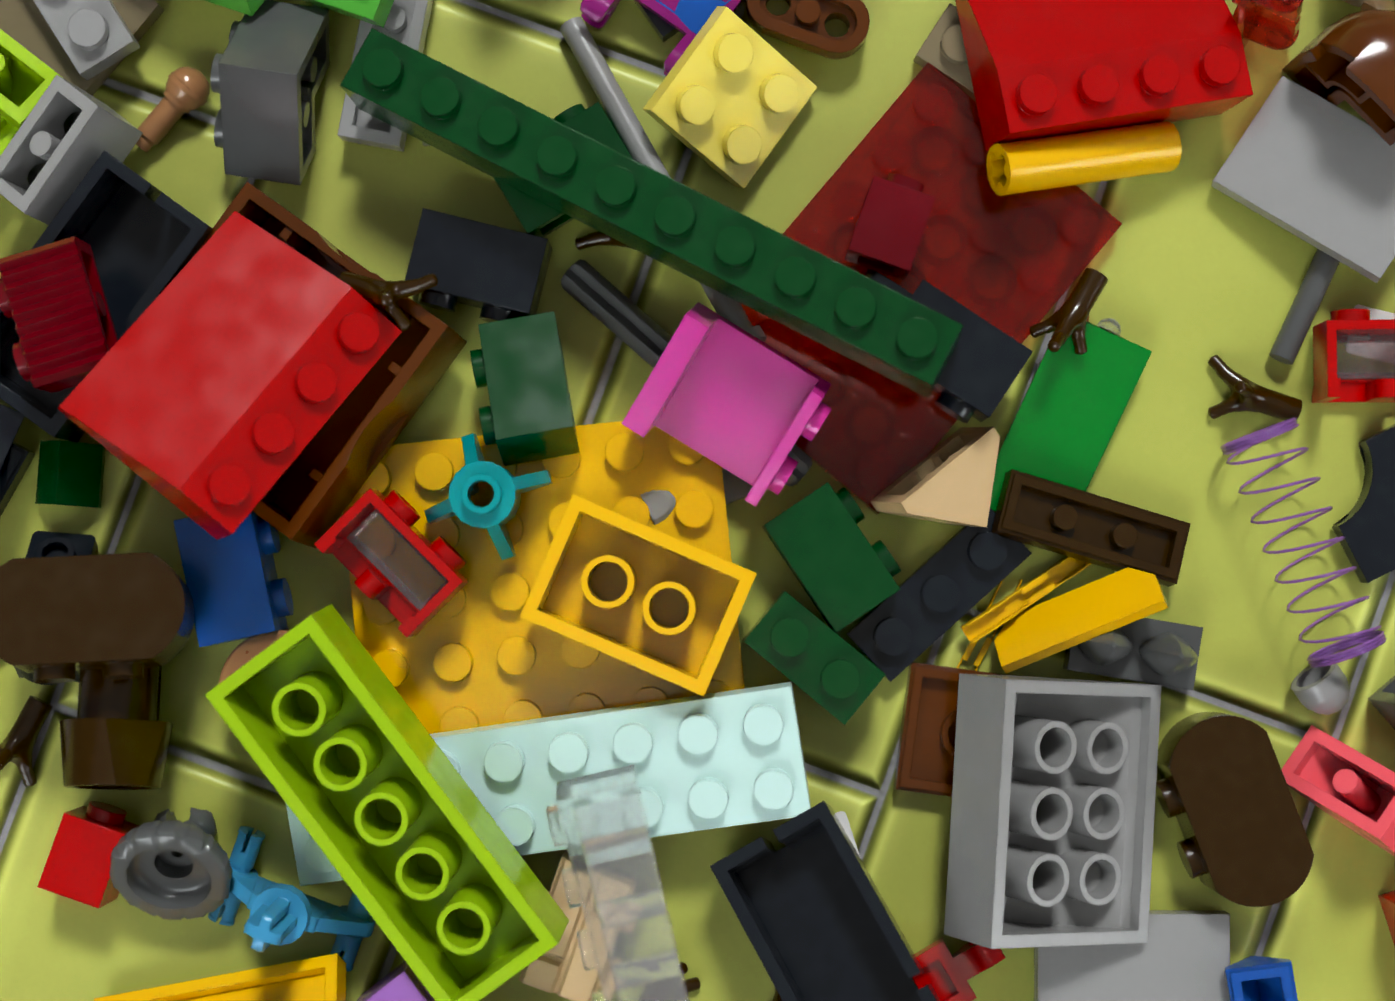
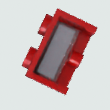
[1311,309,1395,403]
[314,488,469,638]

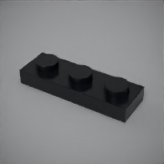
[846,508,1032,682]

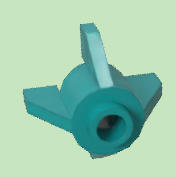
[424,433,553,560]

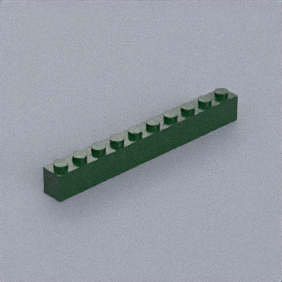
[340,28,963,399]

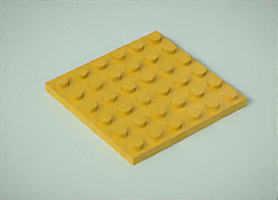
[343,421,745,734]

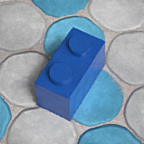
[173,511,294,647]

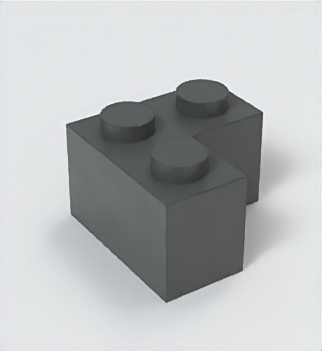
[210,0,330,185]

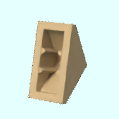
[870,427,1000,527]

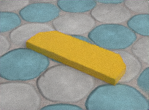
[994,567,1168,674]

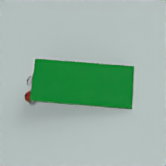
[990,316,1152,511]

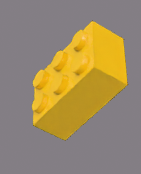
[519,494,757,696]

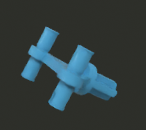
[208,826,376,972]

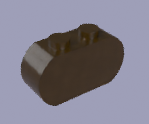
[0,552,195,683]
[1156,712,1314,907]

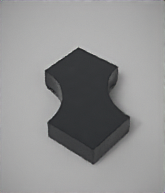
[1332,424,1395,583]

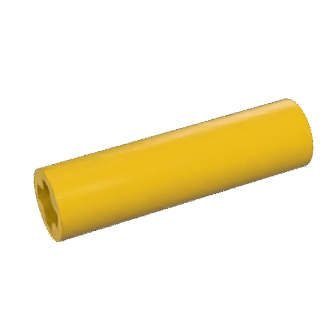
[986,121,1182,196]

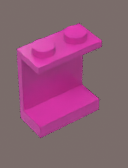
[622,302,832,507]

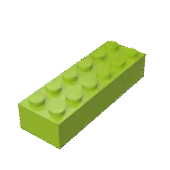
[205,604,569,1001]

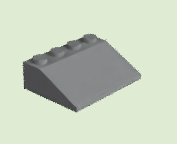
[944,673,1162,949]

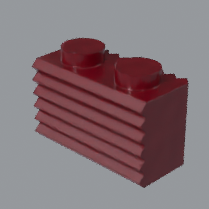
[0,236,118,393]

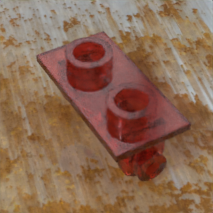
[1232,0,1303,50]

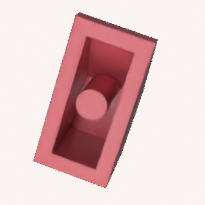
[1281,725,1395,856]

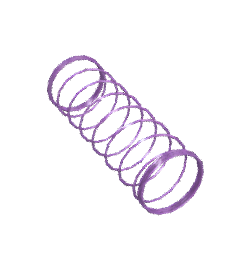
[1220,417,1387,668]

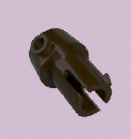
[60,666,173,790]

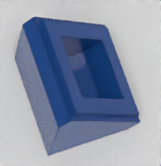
[1225,956,1298,1001]

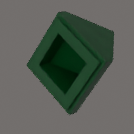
[35,440,106,508]

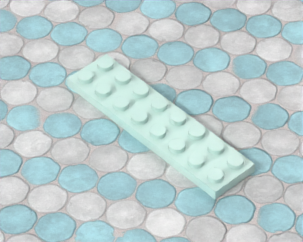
[285,682,811,886]

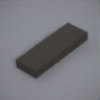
[991,469,1191,587]

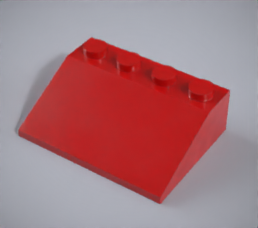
[955,0,1253,152]
[57,211,402,540]

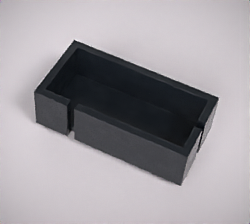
[0,150,213,442]
[710,801,941,1001]

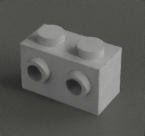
[0,75,143,225]

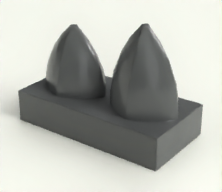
[1063,618,1203,690]

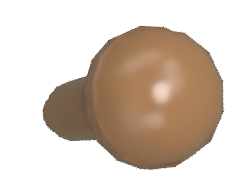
[136,67,210,152]

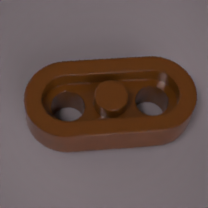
[746,0,870,59]

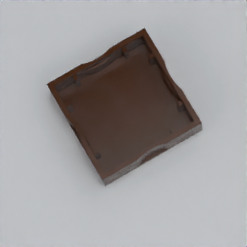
[191,182,467,549]

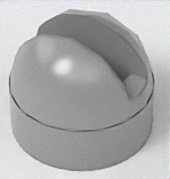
[1291,663,1350,715]

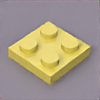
[643,6,817,189]

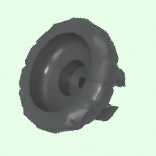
[109,807,233,920]

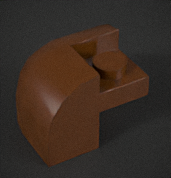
[1282,10,1395,146]

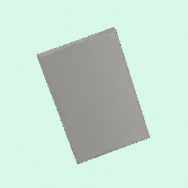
[1211,75,1395,283]
[1034,910,1230,1001]

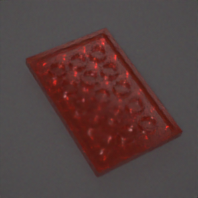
[741,62,1122,515]

